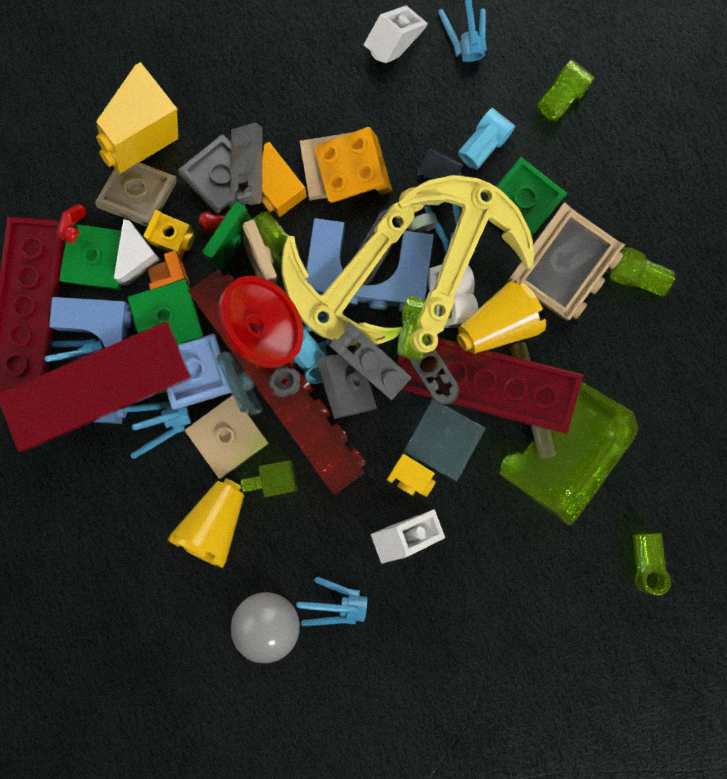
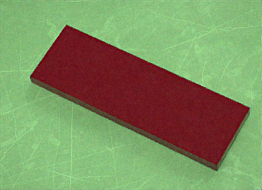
[0,217,66,393]
[0,321,192,452]
[397,333,584,435]

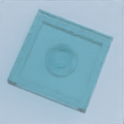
[216,351,262,415]
[403,399,486,481]

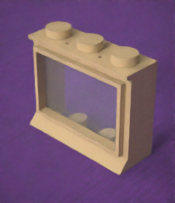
[509,202,625,321]

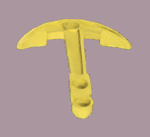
[398,175,534,353]
[282,187,424,346]

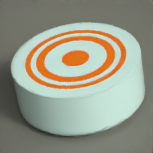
[408,212,438,233]

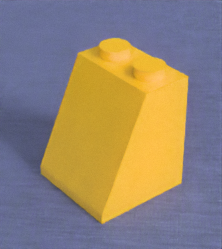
[96,62,178,174]

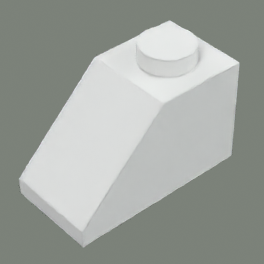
[364,6,428,63]
[371,509,445,564]

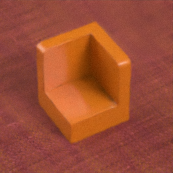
[148,250,190,290]

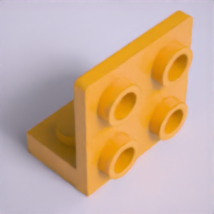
[315,127,392,203]

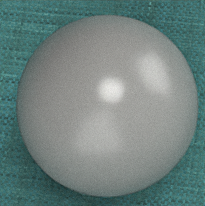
[231,592,300,663]

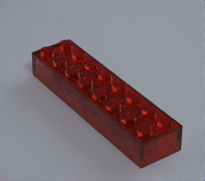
[188,269,366,495]

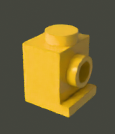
[143,209,195,257]
[387,454,436,497]

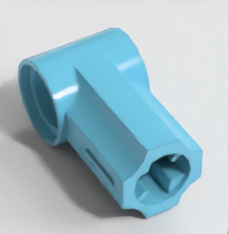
[458,108,515,170]
[294,329,328,384]

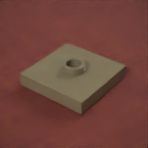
[95,162,177,227]

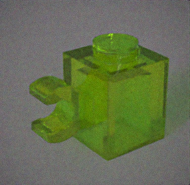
[241,460,298,497]

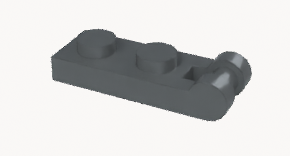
[227,123,262,208]
[329,322,412,400]

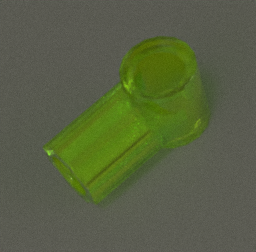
[537,59,595,121]
[253,211,301,269]
[609,247,675,297]
[396,295,438,360]
[633,533,671,596]

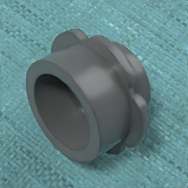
[269,366,300,397]

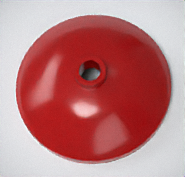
[219,276,303,368]

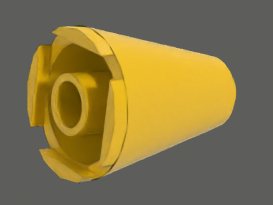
[457,279,546,354]
[168,479,244,569]

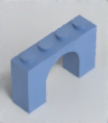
[305,218,434,314]
[49,297,134,424]

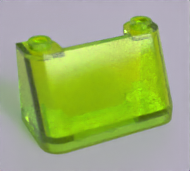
[499,382,638,525]

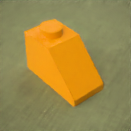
[261,142,307,217]

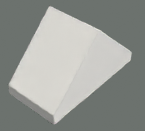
[114,220,161,285]

